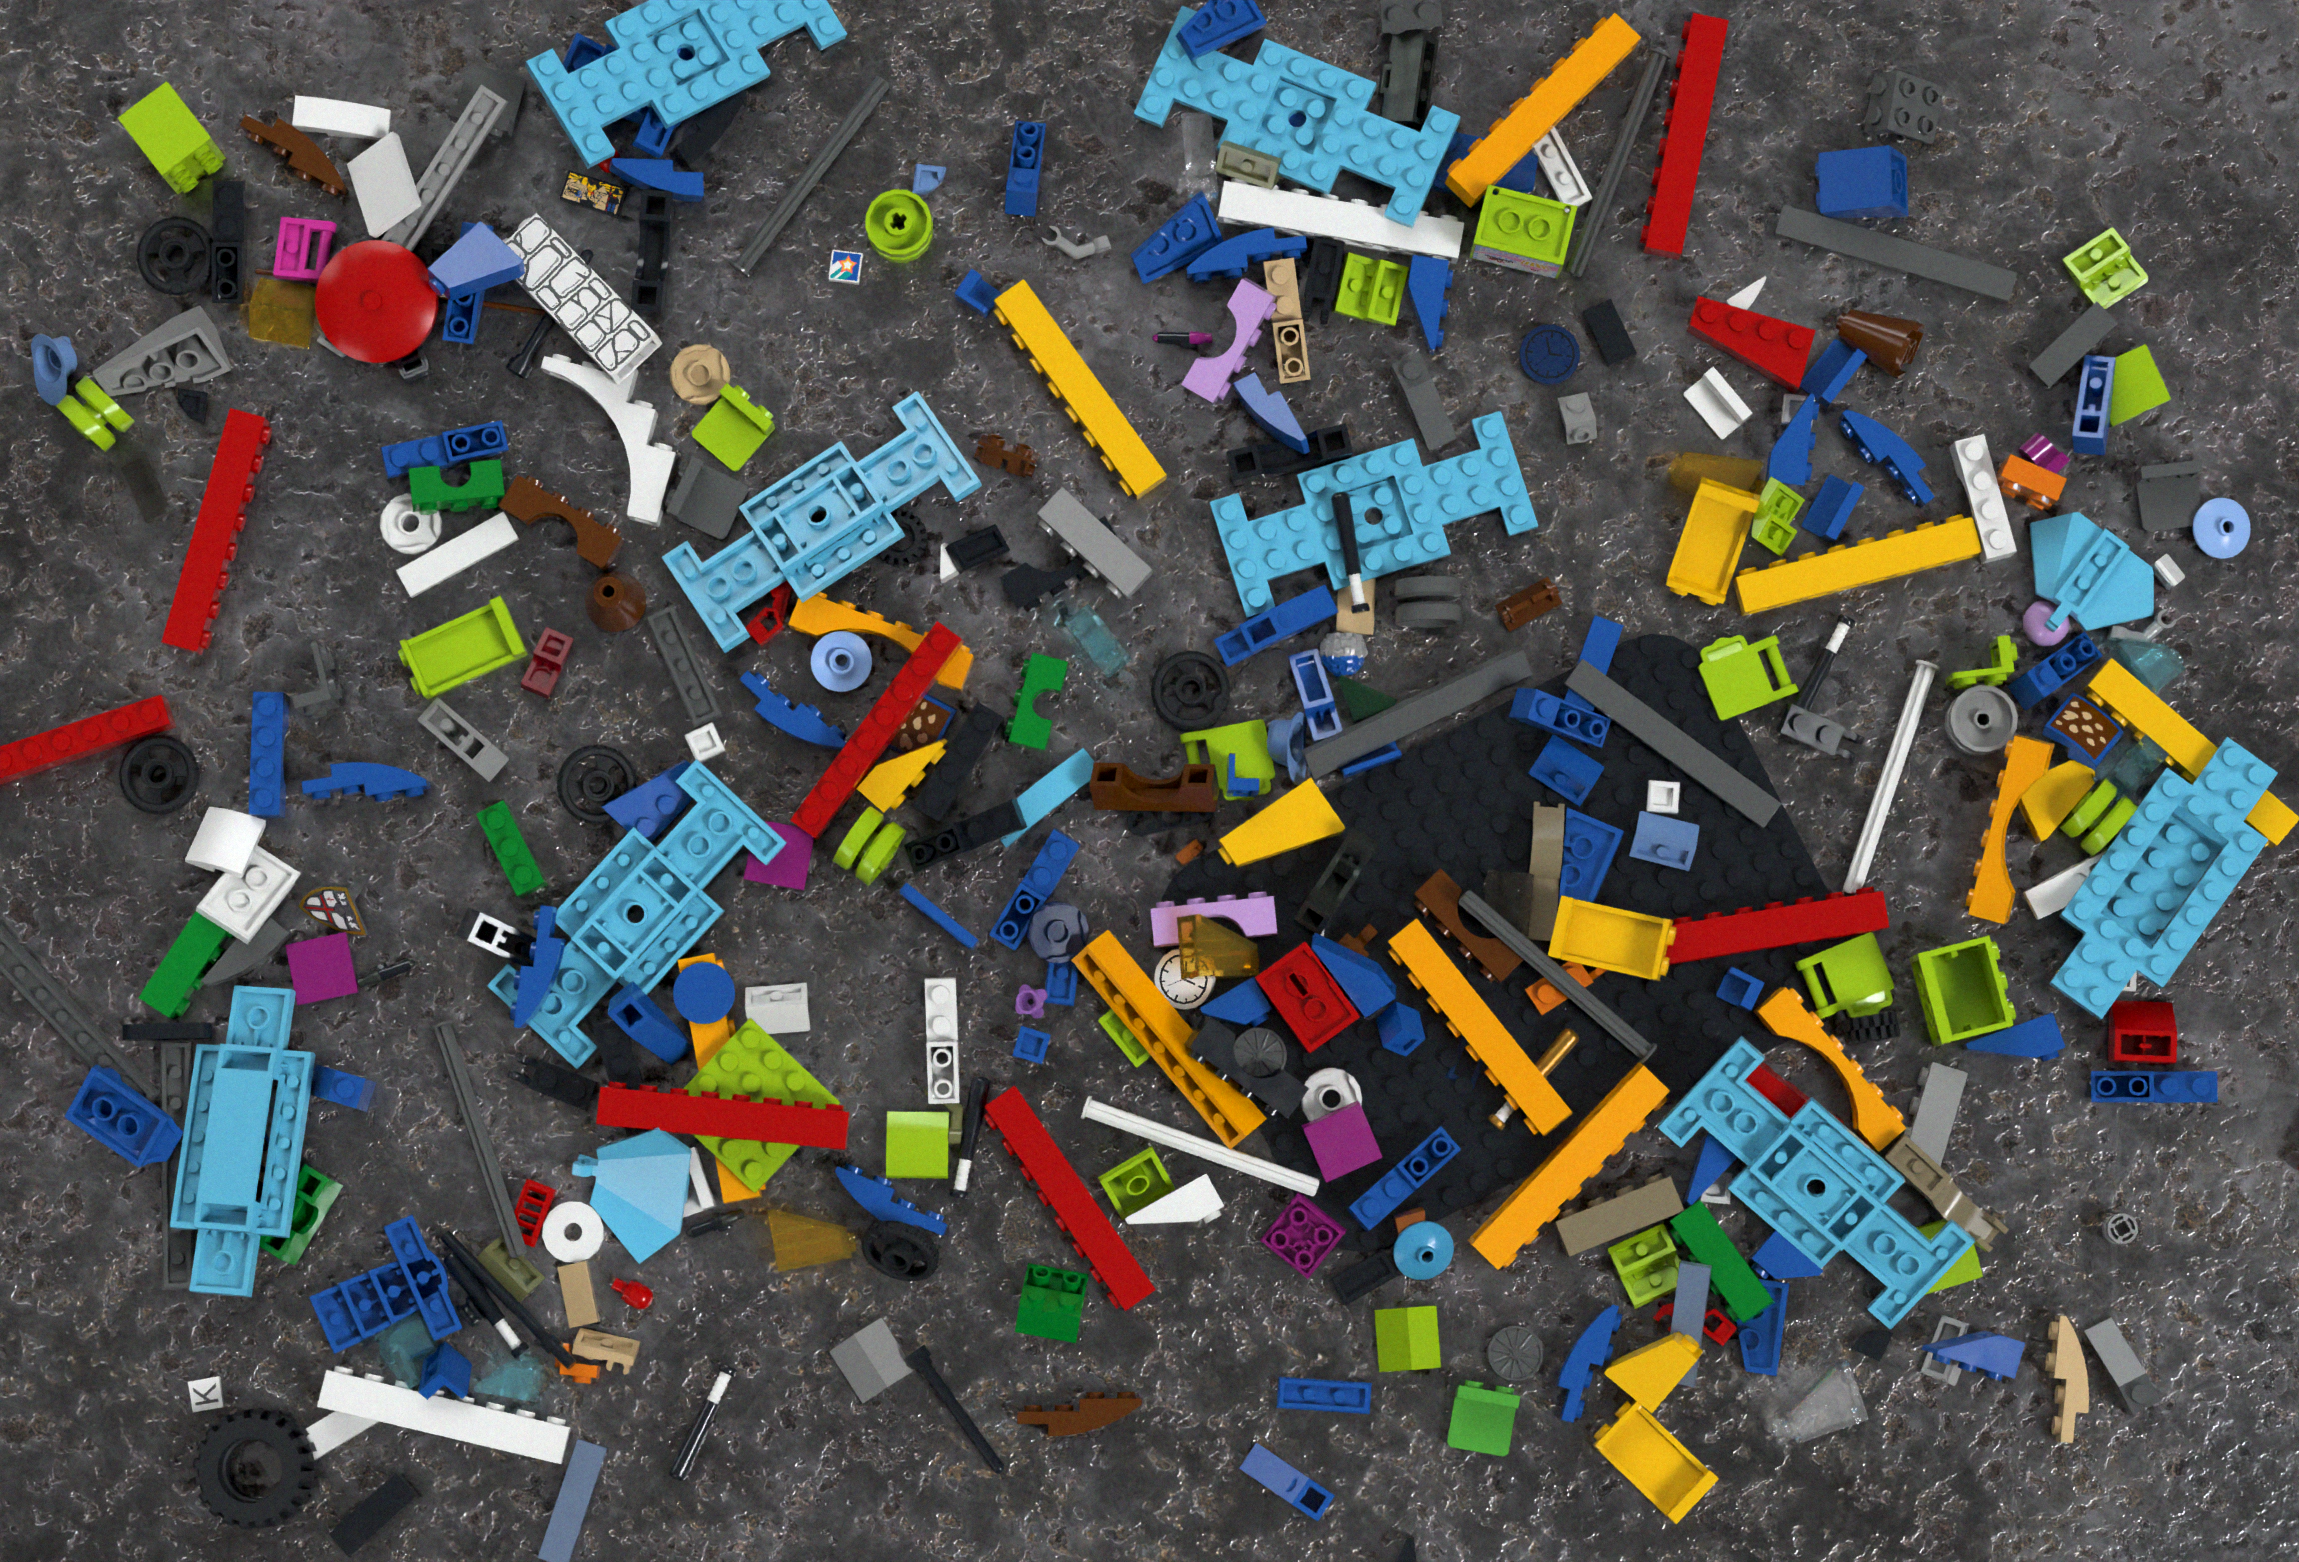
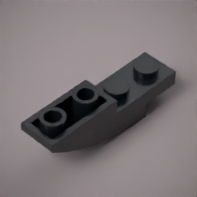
[211,180,248,304]
[904,799,1027,873]

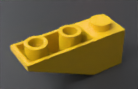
[856,738,948,813]

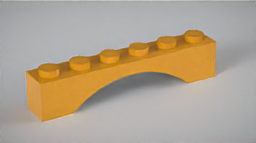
[788,592,974,692]
[1965,734,2055,924]
[1753,987,1906,1152]

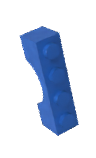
[248,692,290,818]

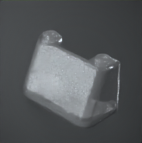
[1770,1359,1869,1444]

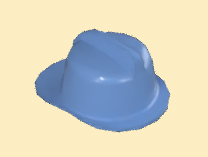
[31,334,78,405]
[1267,711,1307,786]

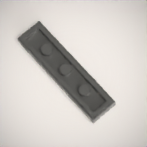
[645,604,723,729]

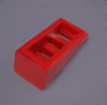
[514,1178,557,1248]

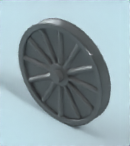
[1234,1027,1287,1076]
[1487,1326,1543,1382]

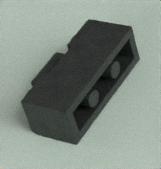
[1377,32,1439,129]

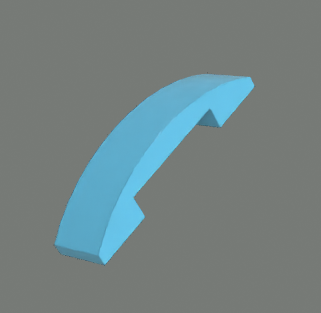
[1000,748,1094,848]

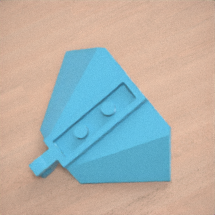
[2029,512,2154,633]
[572,1127,692,1264]

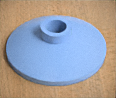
[2192,498,2251,559]
[811,631,872,692]

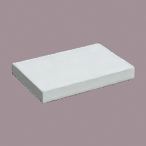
[347,132,422,238]
[196,845,301,945]

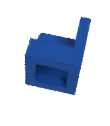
[954,268,1001,319]
[1716,966,1764,1012]
[1376,1001,1426,1057]
[1012,1026,1051,1065]

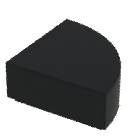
[177,388,210,424]
[1851,1330,1893,1362]

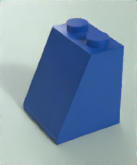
[1815,145,1908,218]

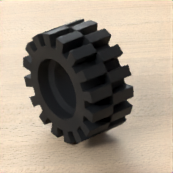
[877,510,928,568]
[1842,1012,1901,1045]

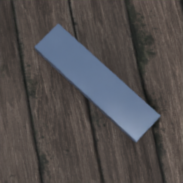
[1670,1260,1712,1387]
[537,1438,608,1562]

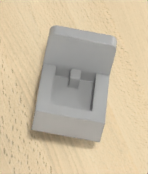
[1557,392,1597,444]

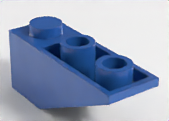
[1005,120,1046,217]
[1407,255,1453,355]
[1765,394,1819,487]
[2007,631,2103,711]
[1509,688,1611,748]
[1311,933,1396,1018]
[607,981,694,1066]
[1922,1331,2025,1381]
[1239,1443,1335,1522]

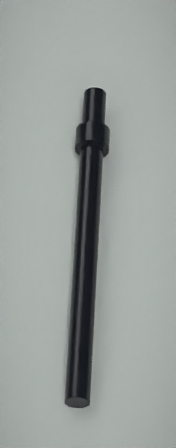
[440,1230,577,1370]

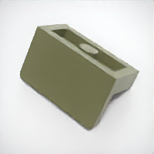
[1215,140,1281,190]
[477,1235,545,1303]

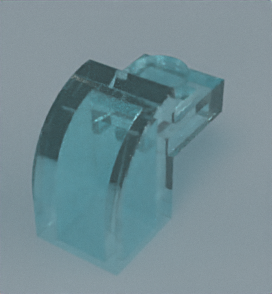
[1064,604,1132,678]
[2098,734,2169,801]
[379,1312,437,1388]

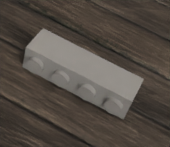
[1037,487,1152,600]
[1901,1062,1968,1188]

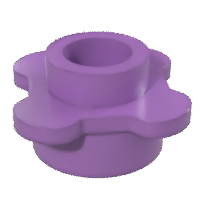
[1015,984,1048,1019]

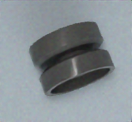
[1394,576,1462,628]

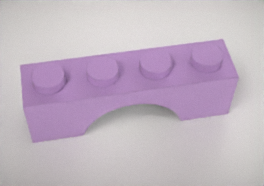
[1181,277,1277,403]
[1150,892,1277,948]

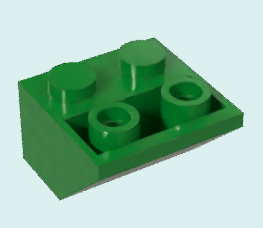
[1015,1263,1089,1343]

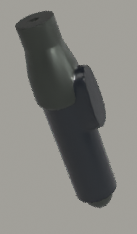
[357,958,416,988]
[686,1208,745,1238]

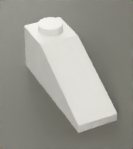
[1125,1174,1224,1225]

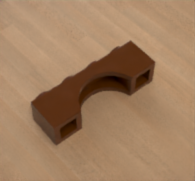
[498,475,625,573]
[1089,762,1220,812]
[1413,868,1524,984]

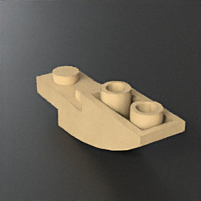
[1263,258,1311,384]
[2045,1316,2089,1443]

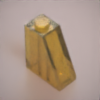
[1666,452,1764,498]
[1177,914,1259,979]
[767,1209,857,1272]

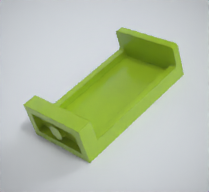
[398,596,528,700]

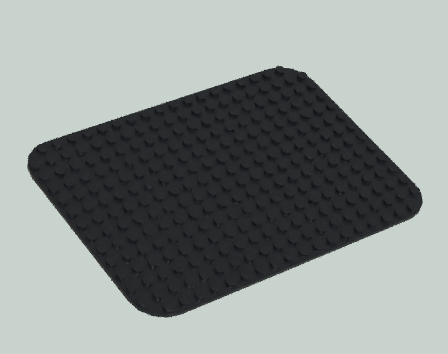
[1161,634,1853,1252]

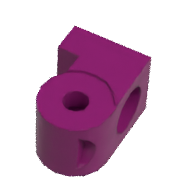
[2018,432,2070,474]

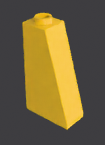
[1218,777,1346,868]

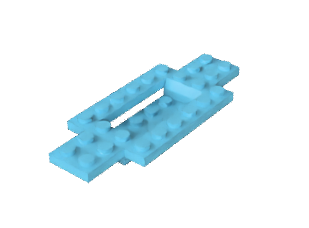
[2049,737,2278,1020]
[170,985,316,1297]

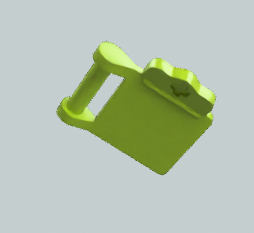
[1698,635,1799,721]
[1179,719,1275,801]
[1795,932,1894,1019]

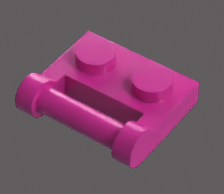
[273,217,337,284]

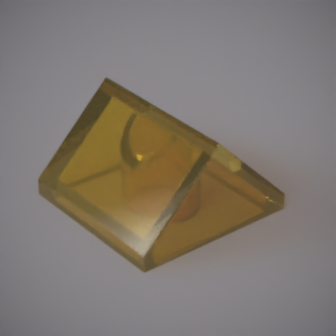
[249,278,316,348]

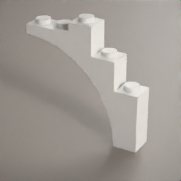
[541,353,678,527]

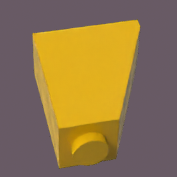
[2018,759,2095,844]
[1604,1331,1703,1413]

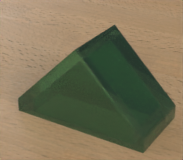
[1337,675,1397,724]

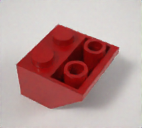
[2108,1000,2177,1065]

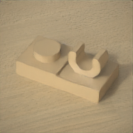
[572,1328,640,1374]

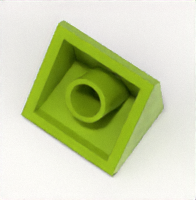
[1098,1146,1175,1220]
[1374,1306,1441,1372]

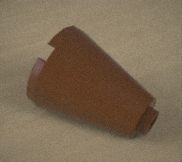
[1836,309,1925,380]
[585,571,646,632]

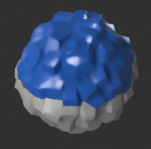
[1319,632,1368,677]

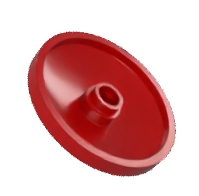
[315,240,438,363]

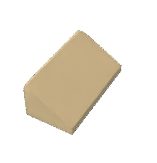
[1336,578,1376,635]
[557,1261,600,1328]

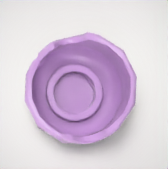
[2023,600,2070,647]

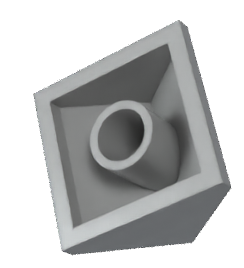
[829,1318,915,1404]

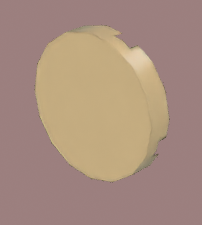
[670,344,731,405]

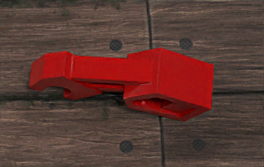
[745,580,793,647]
[1653,1302,1737,1346]

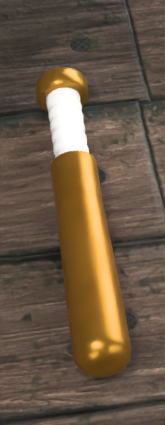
[1488,1028,1579,1130]

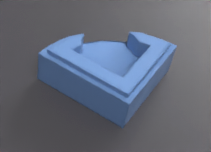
[912,164,946,195]

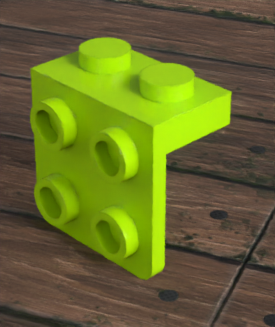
[692,383,775,472]
[1945,635,2018,690]

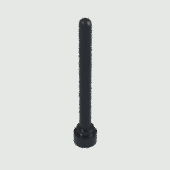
[505,249,594,380]
[904,1345,1004,1474]

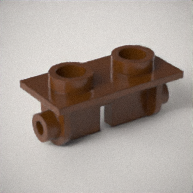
[974,433,1040,478]
[1494,576,1563,632]

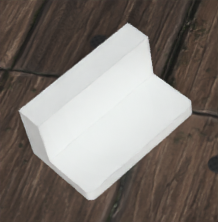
[1683,367,1752,440]
[745,983,810,1034]
[683,1147,716,1218]

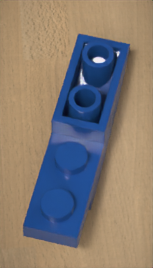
[442,222,494,345]
[1186,227,1307,283]
[1839,409,1935,508]
[380,420,509,479]
[1214,585,1339,667]
[739,670,847,751]
[301,762,431,802]
[989,828,1081,951]
[510,905,566,1028]
[2091,1071,2218,1104]
[1346,1126,1461,1232]
[835,1163,948,1236]
[1556,1305,1622,1423]

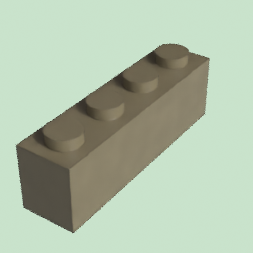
[1553,1173,1685,1257]

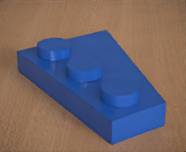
[1176,0,1267,61]
[1130,190,1224,284]
[600,760,693,842]
[1559,807,1624,903]
[1737,1279,1790,1376]

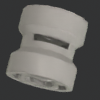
[2102,1213,2138,1245]

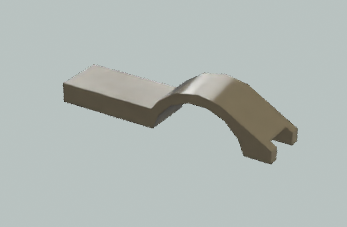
[1524,802,1565,942]
[1883,1135,2009,1253]

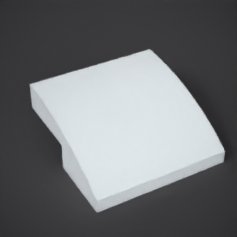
[185,807,266,878]

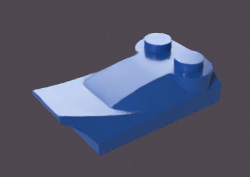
[1430,131,1538,200]
[64,1064,183,1168]

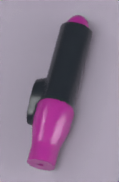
[1152,331,1212,347]

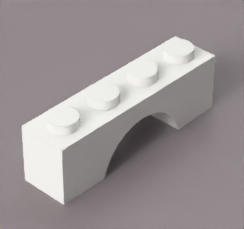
[1949,434,2017,564]

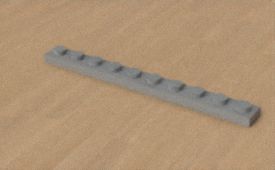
[317,84,508,358]

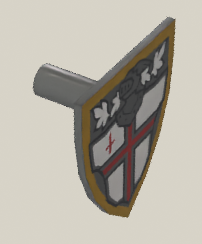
[298,882,368,935]

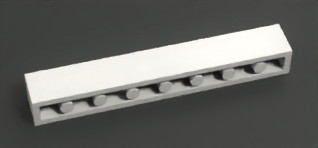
[1218,178,1464,264]
[317,1366,571,1464]

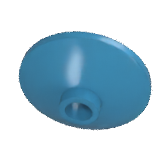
[1393,1221,1454,1280]

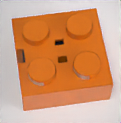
[1996,454,2067,511]

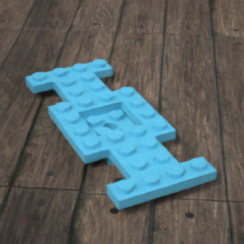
[525,0,847,169]
[1134,6,1461,229]
[662,391,982,653]
[1209,411,1538,619]
[487,759,787,1070]
[1658,1036,1975,1330]

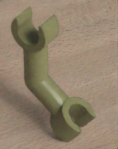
[924,1089,963,1145]

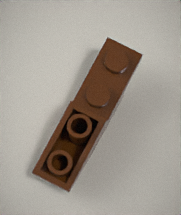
[240,115,349,197]
[1017,1392,1142,1437]

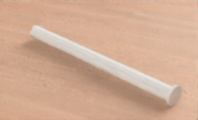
[1843,660,1940,895]
[1081,1095,1319,1196]

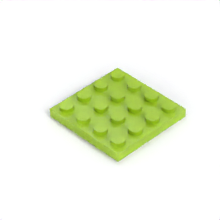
[683,1018,841,1194]

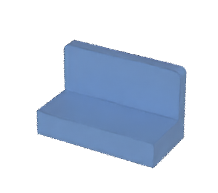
[1629,811,1699,871]

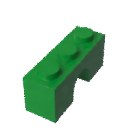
[408,459,505,515]
[1005,652,1068,753]
[476,800,548,899]
[259,1164,344,1265]

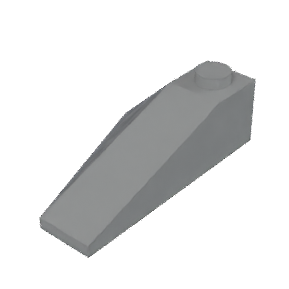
[93,305,231,396]

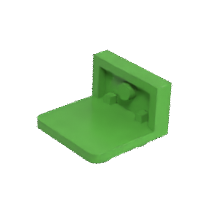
[1447,1380,1520,1456]

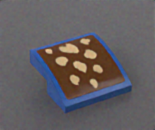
[2042,692,2123,770]
[888,694,958,767]

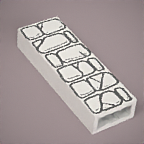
[502,213,663,385]

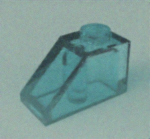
[2113,640,2186,693]
[474,1355,545,1402]

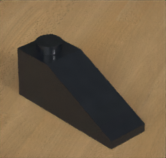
[455,908,537,967]

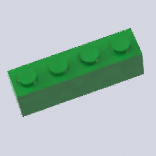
[138,911,235,1019]
[1670,1200,1775,1324]

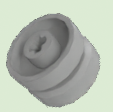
[1944,685,2018,757]

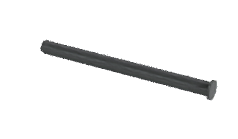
[1566,48,1671,277]
[729,76,889,278]
[1458,890,1657,1064]
[429,1020,527,1258]

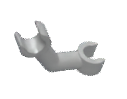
[1042,226,1111,259]
[2107,609,2177,645]

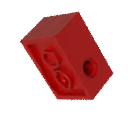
[1255,941,1360,1055]

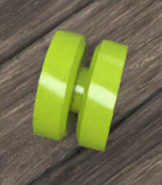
[865,189,933,263]
[56,375,135,452]
[2060,778,2138,857]
[832,806,906,886]

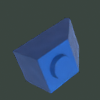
[1199,977,1272,1028]
[1749,1230,1823,1280]

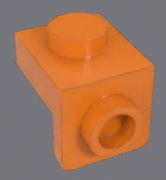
[555,1343,601,1384]

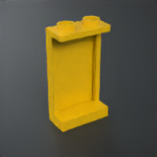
[1666,476,1760,605]
[1548,895,1677,981]
[1593,1400,1719,1524]

